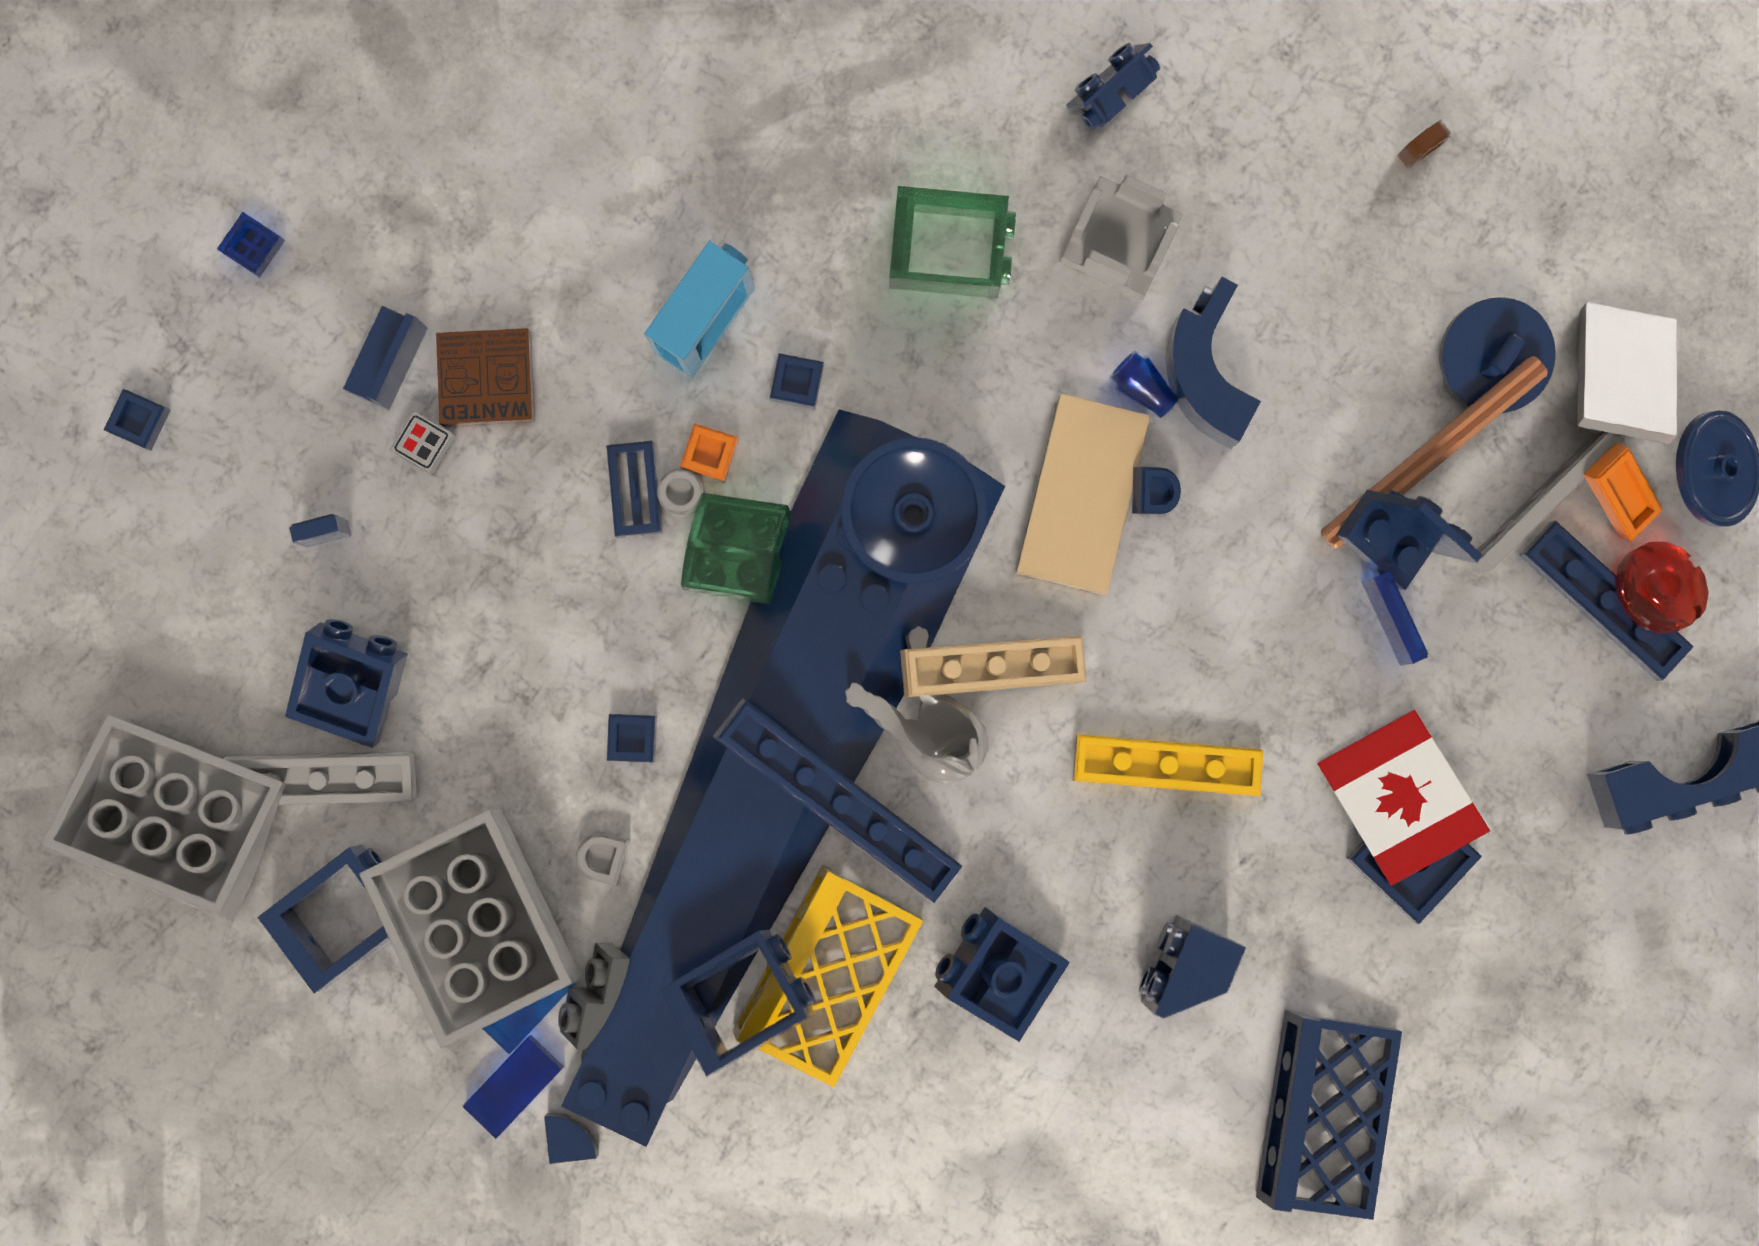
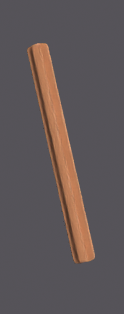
[1320,356,1548,549]

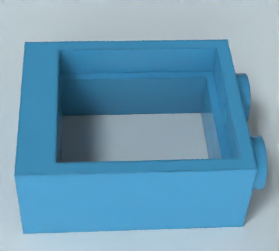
[644,240,755,379]

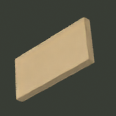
[1016,394,1150,595]

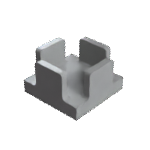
[1060,175,1183,300]

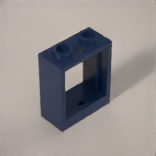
[257,845,390,994]
[660,930,816,1077]

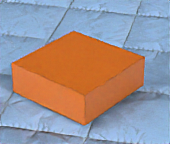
[680,423,739,483]

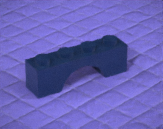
[1587,720,1759,835]

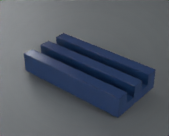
[606,441,663,538]

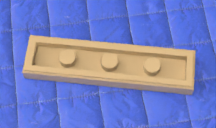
[900,635,1087,698]

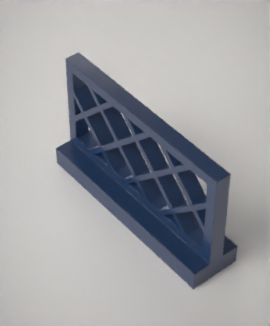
[1256,1010,1402,1220]

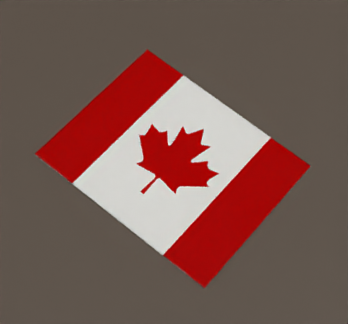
[1317,710,1490,886]

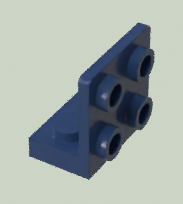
[1336,490,1483,590]

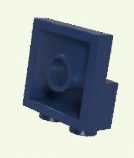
[285,619,408,748]
[934,907,1070,1042]

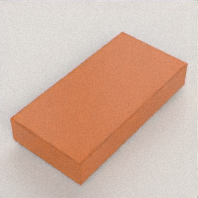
[1583,442,1663,542]

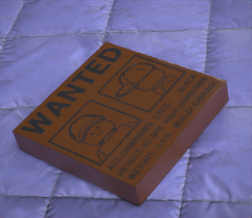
[436,328,535,427]

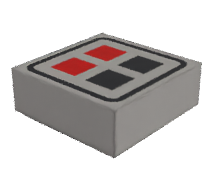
[390,411,456,475]

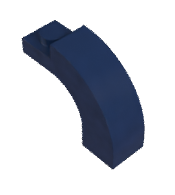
[1166,276,1261,449]

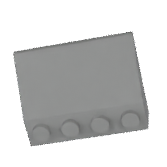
[41,714,285,922]
[359,808,582,1049]

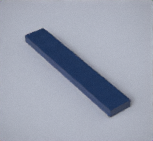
[714,698,962,903]

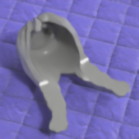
[845,626,988,784]

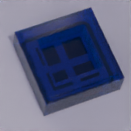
[217,212,285,278]

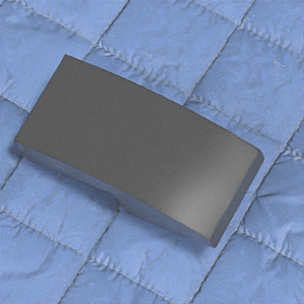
[558,943,630,1050]

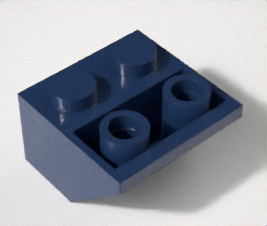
[1139,915,1246,1019]

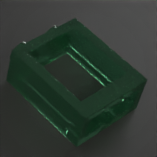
[889,186,1016,298]

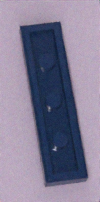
[1519,520,1694,681]

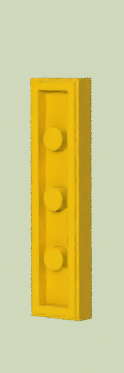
[1073,734,1263,796]

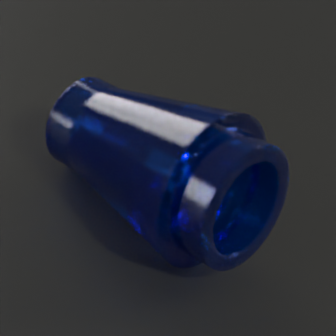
[1110,350,1179,418]

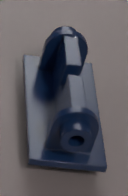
[1066,43,1161,130]

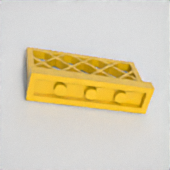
[733,865,923,1088]

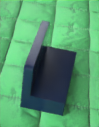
[343,306,428,410]

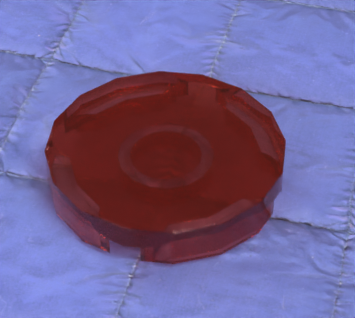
[1615,542,1709,634]

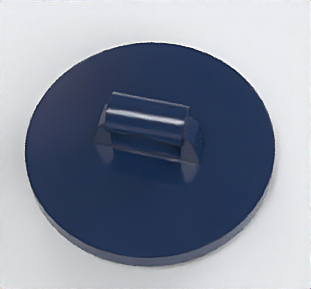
[1439,297,1556,413]
[1676,410,1759,527]

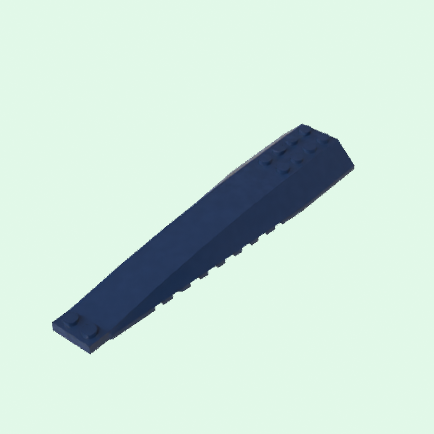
[561,409,1005,1147]

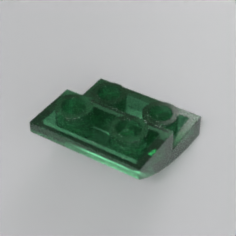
[681,493,792,604]

